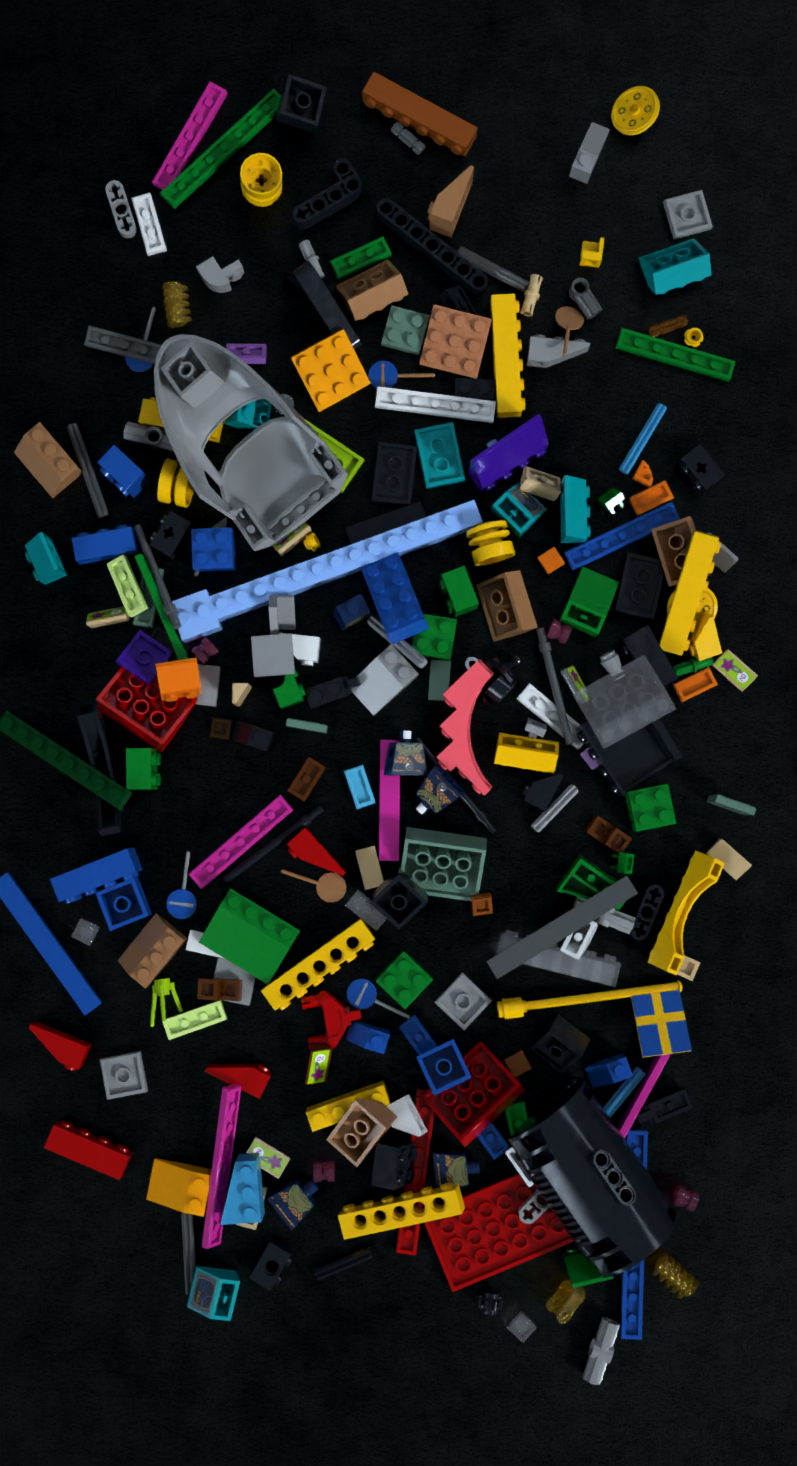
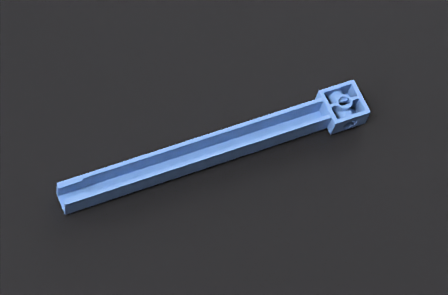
[172,500,483,643]

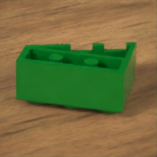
[557,855,625,910]

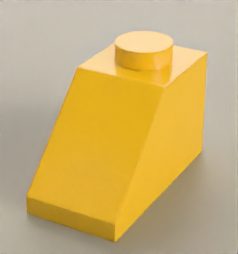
[688,611,722,661]

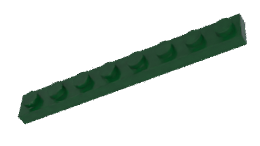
[0,710,132,810]

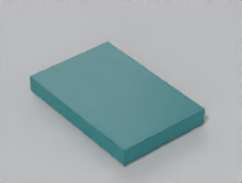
[414,422,465,489]

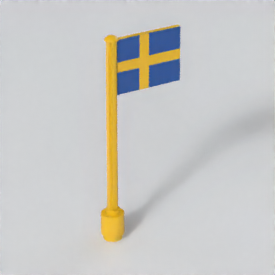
[497,980,692,1058]

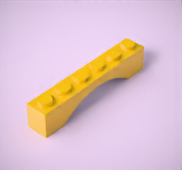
[648,850,725,975]

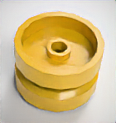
[157,458,194,508]

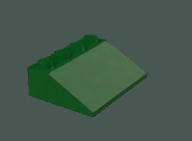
[199,888,300,984]

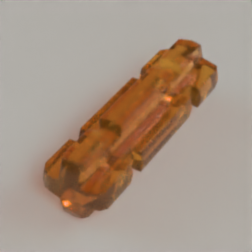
[649,315,688,337]

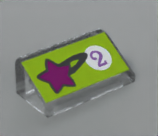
[560,665,591,706]

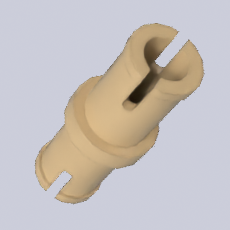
[520,274,543,317]

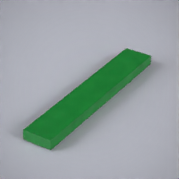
[615,328,736,382]
[134,554,189,660]

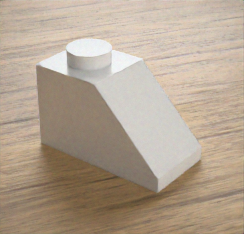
[279,633,321,666]
[560,921,598,960]
[386,1094,428,1137]

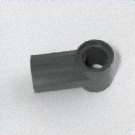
[569,278,602,320]

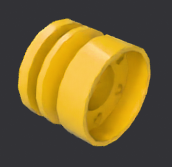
[240,153,282,207]
[466,520,515,566]

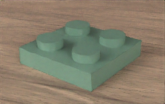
[381,305,430,355]

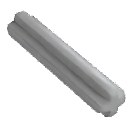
[531,784,579,832]

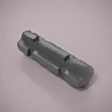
[391,122,425,155]

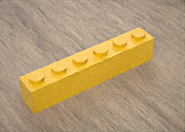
[490,294,525,418]
[659,530,721,656]

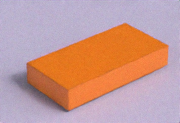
[629,480,674,517]
[672,667,718,702]

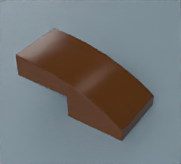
[585,814,632,854]
[197,978,243,1001]

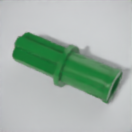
[672,657,713,676]

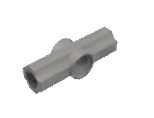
[123,422,174,452]
[573,897,635,934]
[582,1317,620,1385]

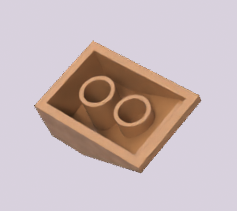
[427,165,474,237]

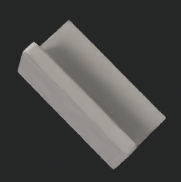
[268,595,296,635]

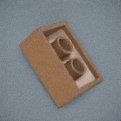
[336,259,408,321]
[14,422,83,498]
[651,516,710,587]
[476,570,538,642]
[118,913,187,988]
[326,1098,397,1167]

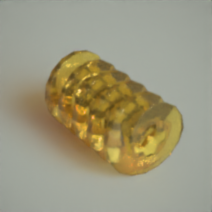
[162,282,192,328]
[652,1252,699,1299]

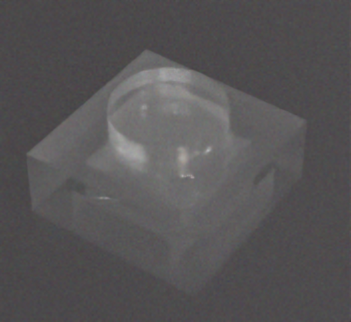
[71,918,100,946]
[507,1311,537,1343]

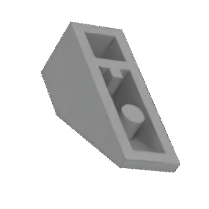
[569,122,610,184]

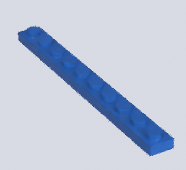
[620,1129,648,1340]

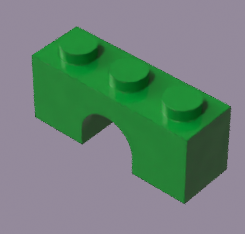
[273,666,306,709]

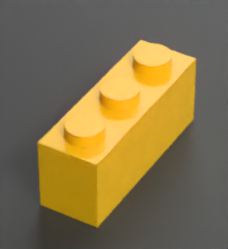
[494,733,559,773]

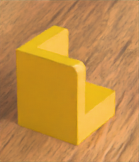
[580,237,604,268]

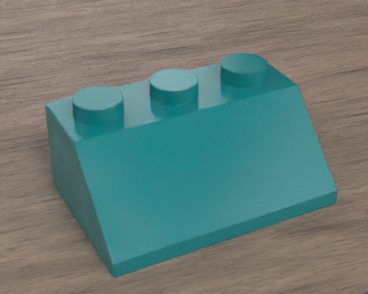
[639,238,712,295]
[560,475,591,543]

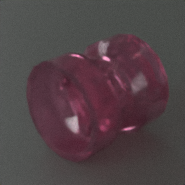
[546,619,573,645]
[191,637,219,664]
[313,1160,335,1183]
[672,1185,699,1212]

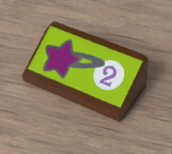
[305,1043,333,1085]

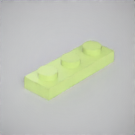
[107,555,148,617]
[162,1000,227,1040]

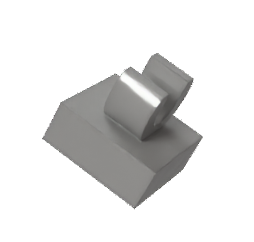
[525,718,547,738]

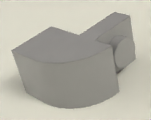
[196,257,244,293]

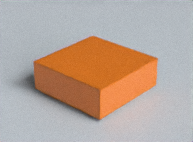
[537,547,565,575]

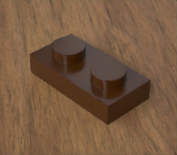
[287,757,326,802]

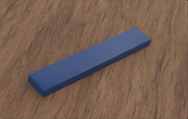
[564,502,680,571]

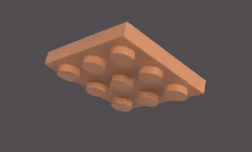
[419,305,492,379]

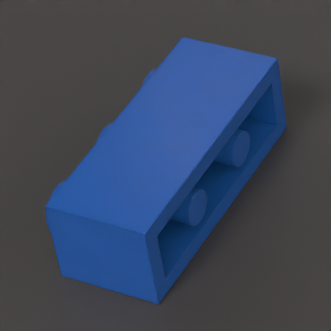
[71,525,138,565]

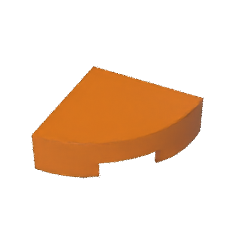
[632,460,653,488]

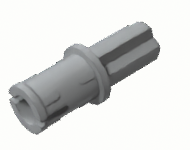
[299,240,325,279]

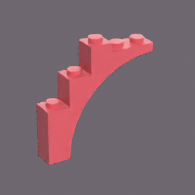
[437,659,494,795]

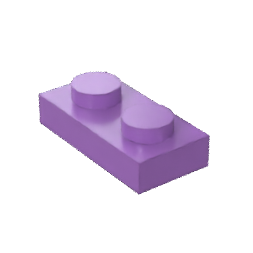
[226,344,267,364]

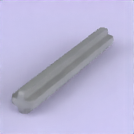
[367,615,428,668]

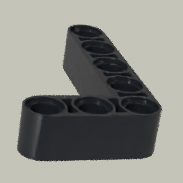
[283,260,362,350]

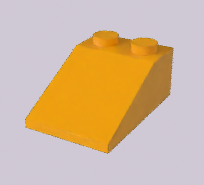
[146,1158,212,1217]

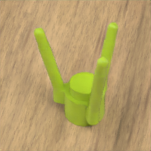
[150,978,183,1027]

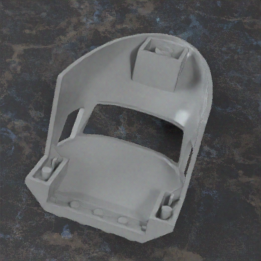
[154,334,348,551]

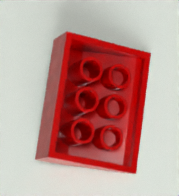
[95,667,198,753]
[421,1041,525,1147]

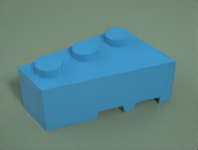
[220,1153,265,1225]

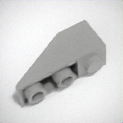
[526,335,590,368]

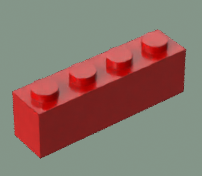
[44,1120,133,1180]

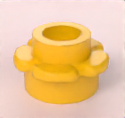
[684,328,704,347]
[303,533,321,552]

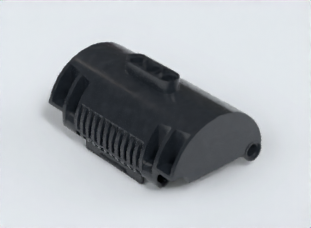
[508,1077,678,1278]

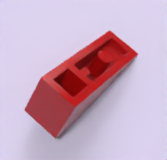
[287,828,346,876]
[29,1021,92,1071]
[204,1064,272,1099]

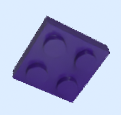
[116,630,173,686]

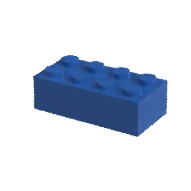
[361,552,429,644]
[50,848,143,904]

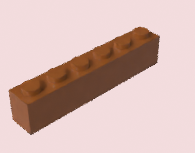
[362,72,478,156]

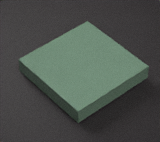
[707,794,756,815]

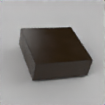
[209,717,233,740]

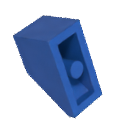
[346,1020,390,1054]
[584,1053,633,1087]

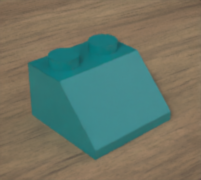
[25,532,67,585]

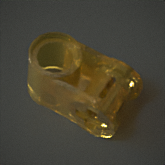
[546,1280,585,1324]

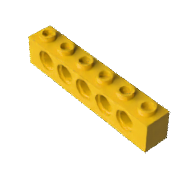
[261,918,375,1011]
[338,1182,465,1240]

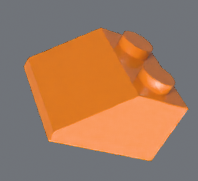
[155,657,202,702]

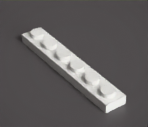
[375,386,496,423]

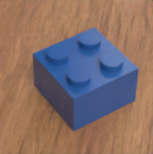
[97,445,150,498]
[191,528,236,572]
[95,877,152,931]
[416,1039,471,1096]

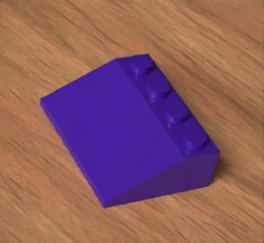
[468,414,549,493]

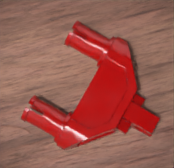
[301,990,362,1050]

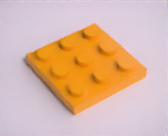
[290,329,371,412]

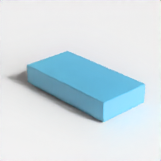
[344,765,376,809]

